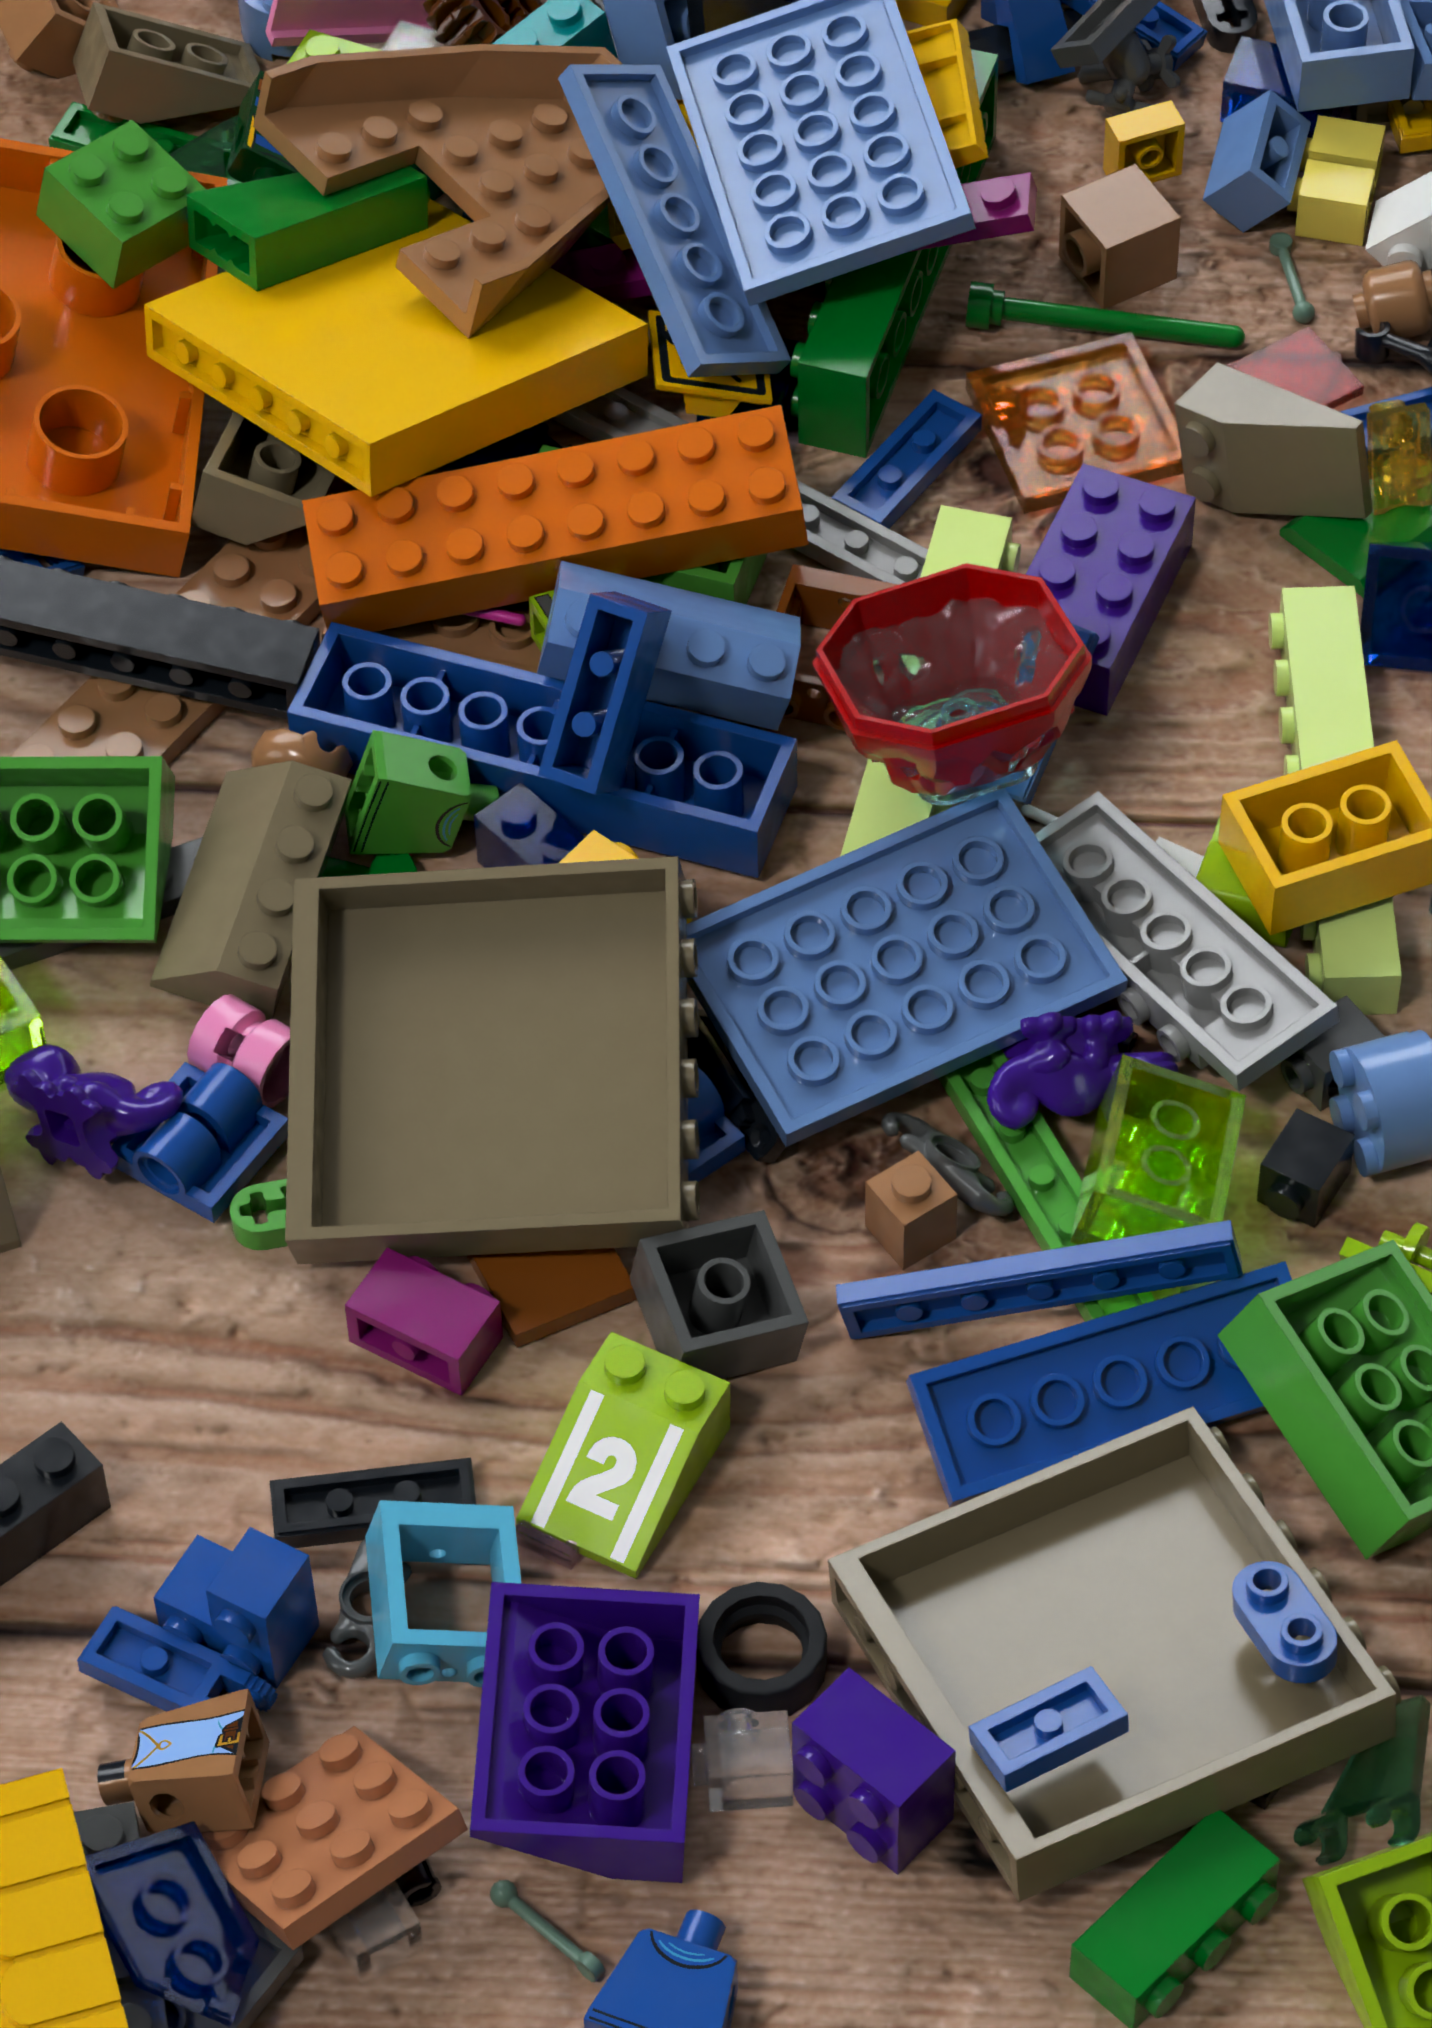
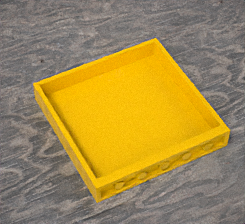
[144,199,649,497]

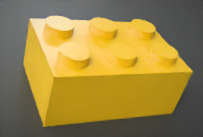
[1218,740,1432,936]

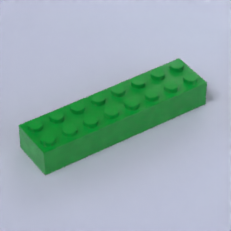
[790,49,998,458]

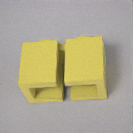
[1287,115,1386,246]

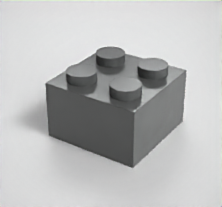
[629,1210,809,1379]

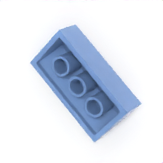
[537,560,801,730]

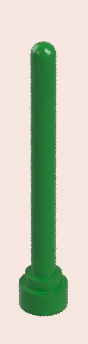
[965,281,1245,349]

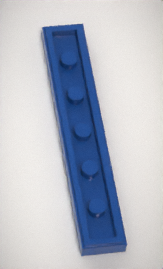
[836,1220,1243,1340]

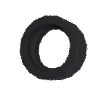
[696,1582,827,1721]

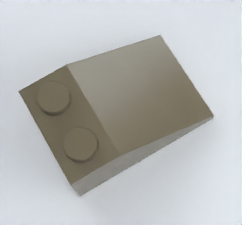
[72,2,260,124]
[1174,362,1373,519]

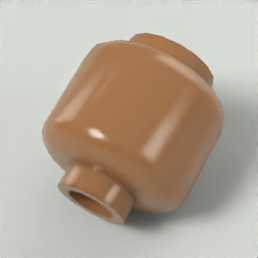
[1352,260,1432,339]

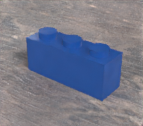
[538,591,672,795]

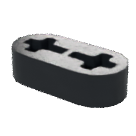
[1193,0,1258,53]

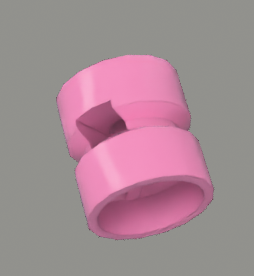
[187,994,290,1108]

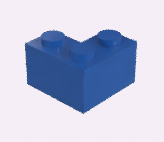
[153,1527,320,1689]

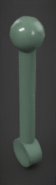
[1269,232,1315,324]
[490,1880,605,1982]

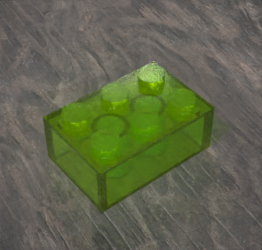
[1070,1054,1246,1245]

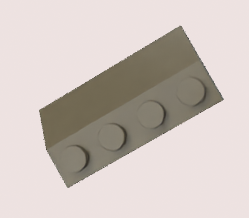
[191,411,337,545]
[150,760,352,1020]

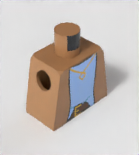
[97,1689,270,1835]

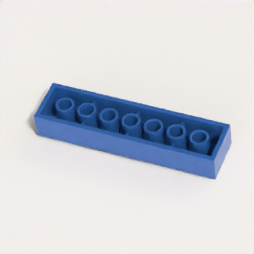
[287,622,798,878]

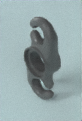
[881,1112,1014,1216]
[322,1539,412,1679]

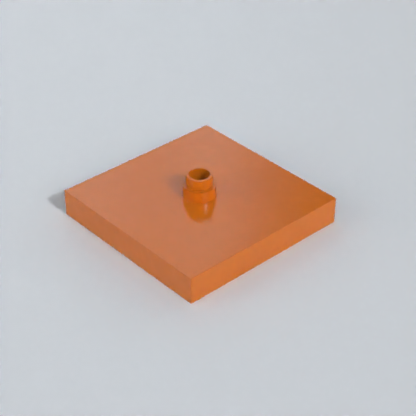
[0,138,228,578]

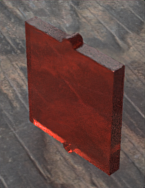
[1226,326,1364,409]

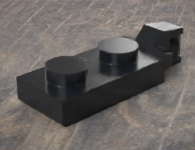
[687,1009,786,1163]

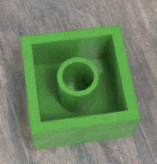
[36,120,205,289]

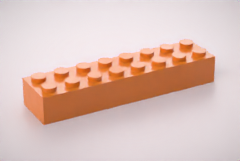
[302,405,809,632]

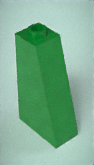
[186,166,430,291]

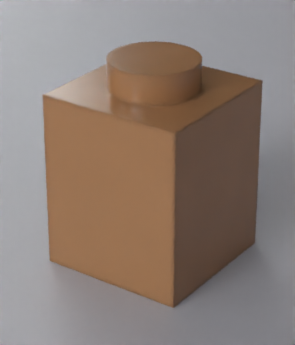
[865,1150,958,1270]

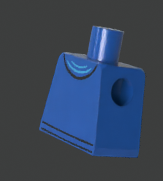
[584,1910,738,2028]

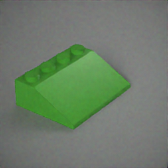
[0,756,175,943]
[1218,1239,1432,1560]

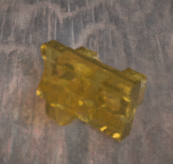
[1367,399,1432,515]

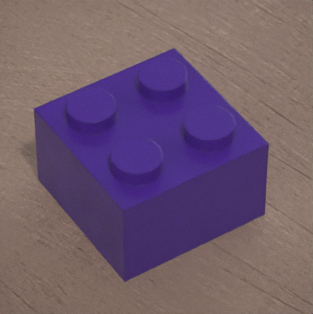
[792,1667,956,1875]

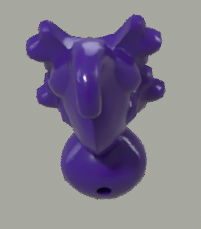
[987,1011,1179,1130]
[4,1044,183,1180]

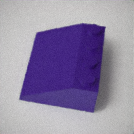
[470,1582,700,1883]

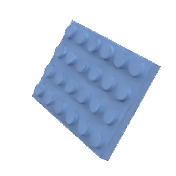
[666,0,976,306]
[687,785,1128,1147]

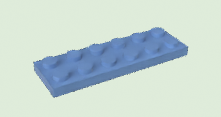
[558,64,791,377]

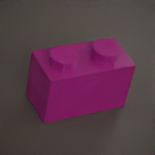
[345,1247,503,1396]

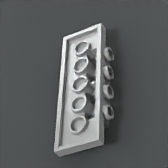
[1035,791,1340,1091]

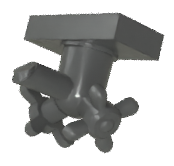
[1050,0,1181,116]

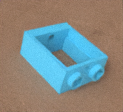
[365,1500,521,1687]

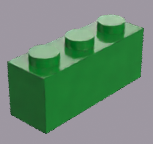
[1069,1810,1280,2028]

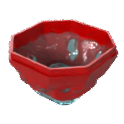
[812,563,1092,805]

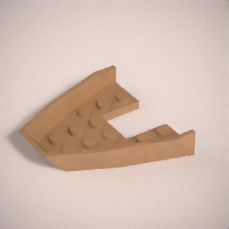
[253,44,623,339]

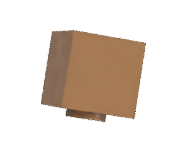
[1058,164,1181,309]

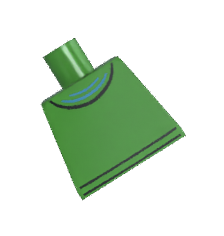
[345,730,499,855]

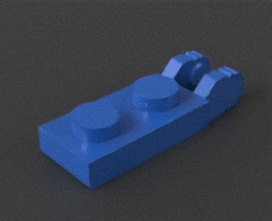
[77,1606,278,1712]

